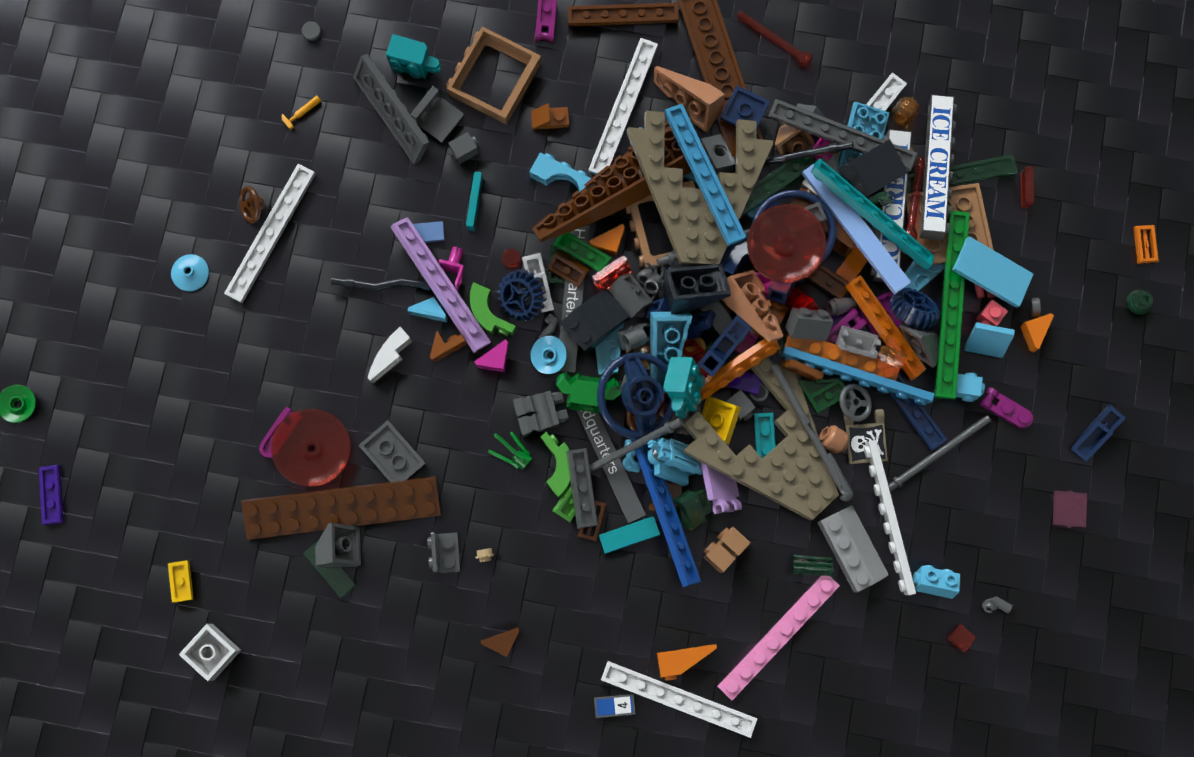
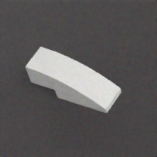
[522,253,554,313]
[368,327,412,383]

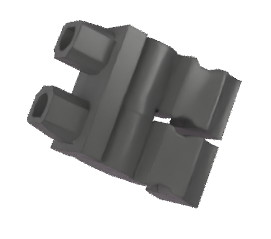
[513,391,569,438]

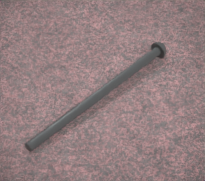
[771,364,853,502]

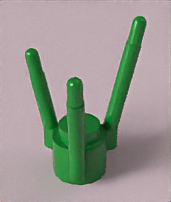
[488,432,532,470]

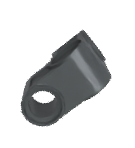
[617,323,650,351]

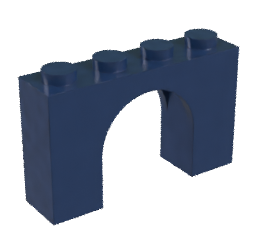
[720,238,804,305]

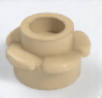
[475,548,494,562]

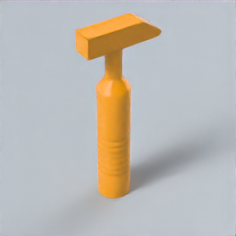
[282,96,321,130]

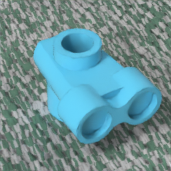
[622,439,641,472]

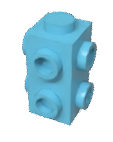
[956,373,985,402]
[912,565,960,599]

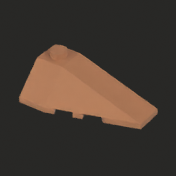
[653,66,725,132]
[722,270,783,342]

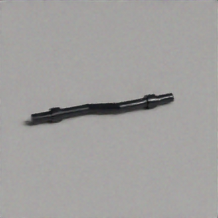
[762,141,854,168]
[331,277,432,291]

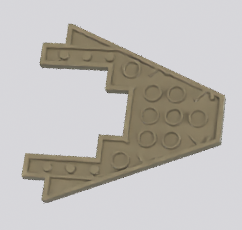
[627,111,773,266]
[682,357,839,520]

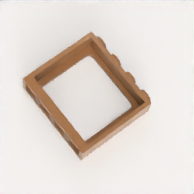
[446,26,542,125]
[625,180,695,270]

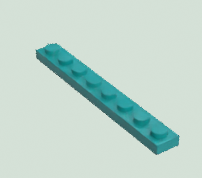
[811,159,934,270]

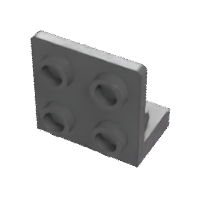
[410,86,464,143]
[427,532,461,574]

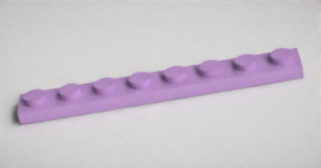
[391,217,491,353]

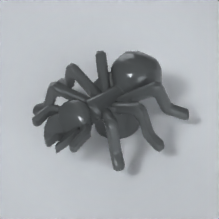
[636,262,667,302]

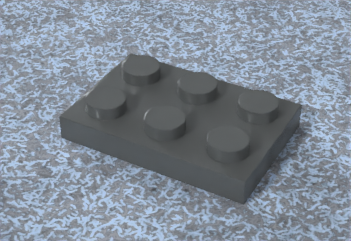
[358,420,426,482]

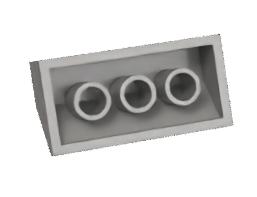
[817,505,889,593]

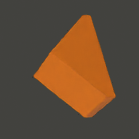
[589,224,625,256]
[1020,313,1054,353]

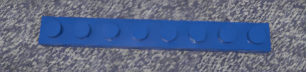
[631,438,701,587]

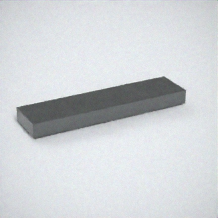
[566,448,598,528]

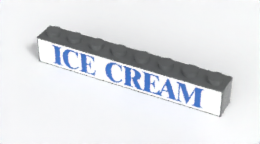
[919,95,957,241]
[870,129,912,282]

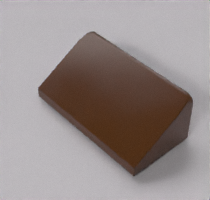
[547,250,591,288]

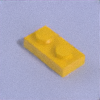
[168,560,194,603]

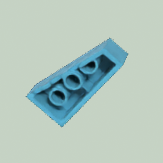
[650,312,692,393]

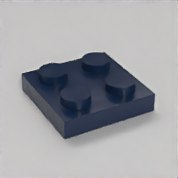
[720,85,770,130]

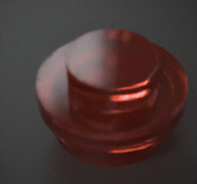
[502,249,521,268]

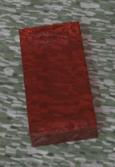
[1021,166,1034,208]

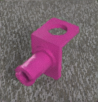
[438,247,465,292]

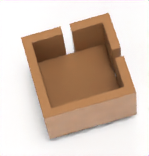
[703,527,750,573]

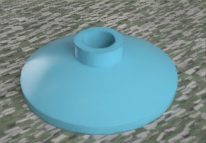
[171,254,209,291]
[531,336,567,374]

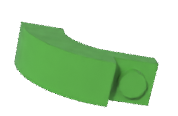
[470,282,517,337]
[541,432,571,498]

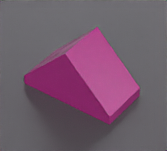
[474,340,509,372]

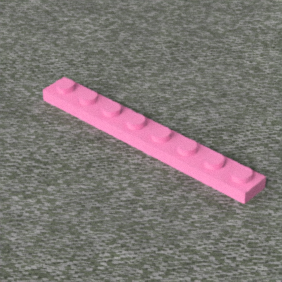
[717,572,840,700]

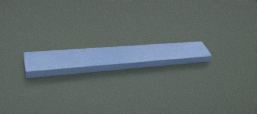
[802,164,911,295]

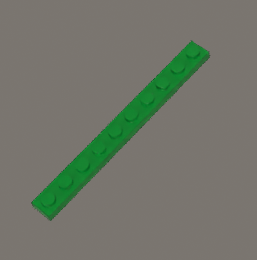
[935,211,970,400]

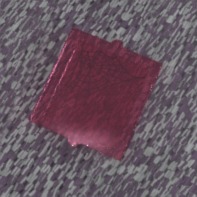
[1053,490,1087,528]

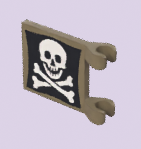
[843,409,888,464]

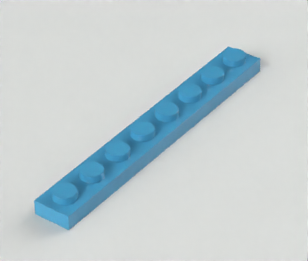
[664,104,746,247]
[781,346,934,405]

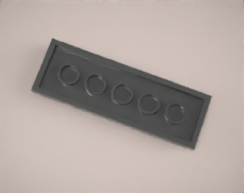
[353,54,429,164]

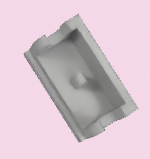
[836,325,881,359]

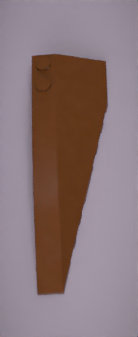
[532,121,706,242]

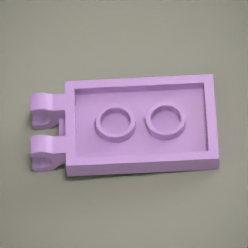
[700,444,742,514]

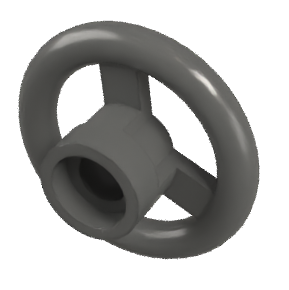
[839,384,872,422]

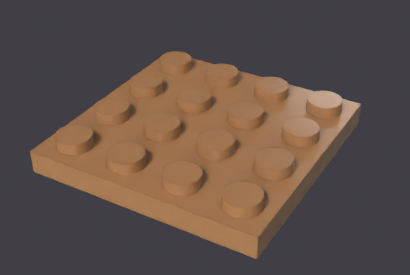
[905,183,993,268]

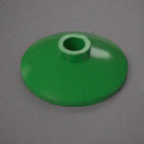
[0,385,36,423]

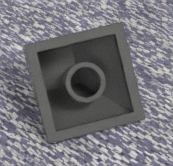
[899,323,939,367]
[315,523,361,568]

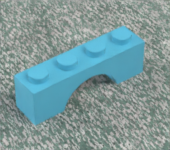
[529,153,591,192]

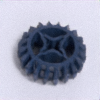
[497,270,547,321]
[889,288,941,330]

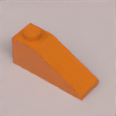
[657,644,717,681]

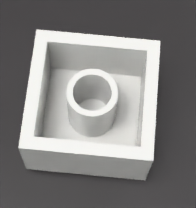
[179,624,241,681]

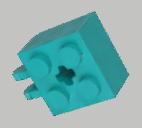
[386,34,441,79]
[663,357,705,419]

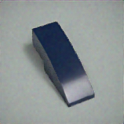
[1071,404,1126,462]

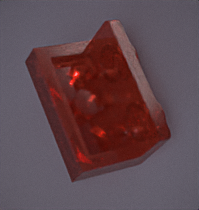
[591,255,632,291]

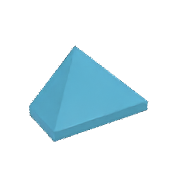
[408,297,448,322]

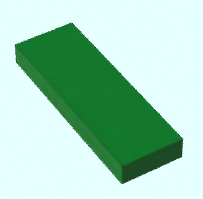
[554,232,612,275]

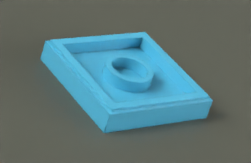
[965,322,1015,358]

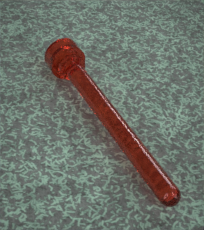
[737,11,813,68]
[905,156,925,240]

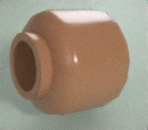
[819,425,849,454]

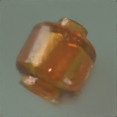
[892,97,920,125]

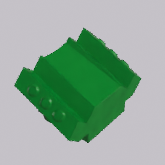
[556,371,621,414]

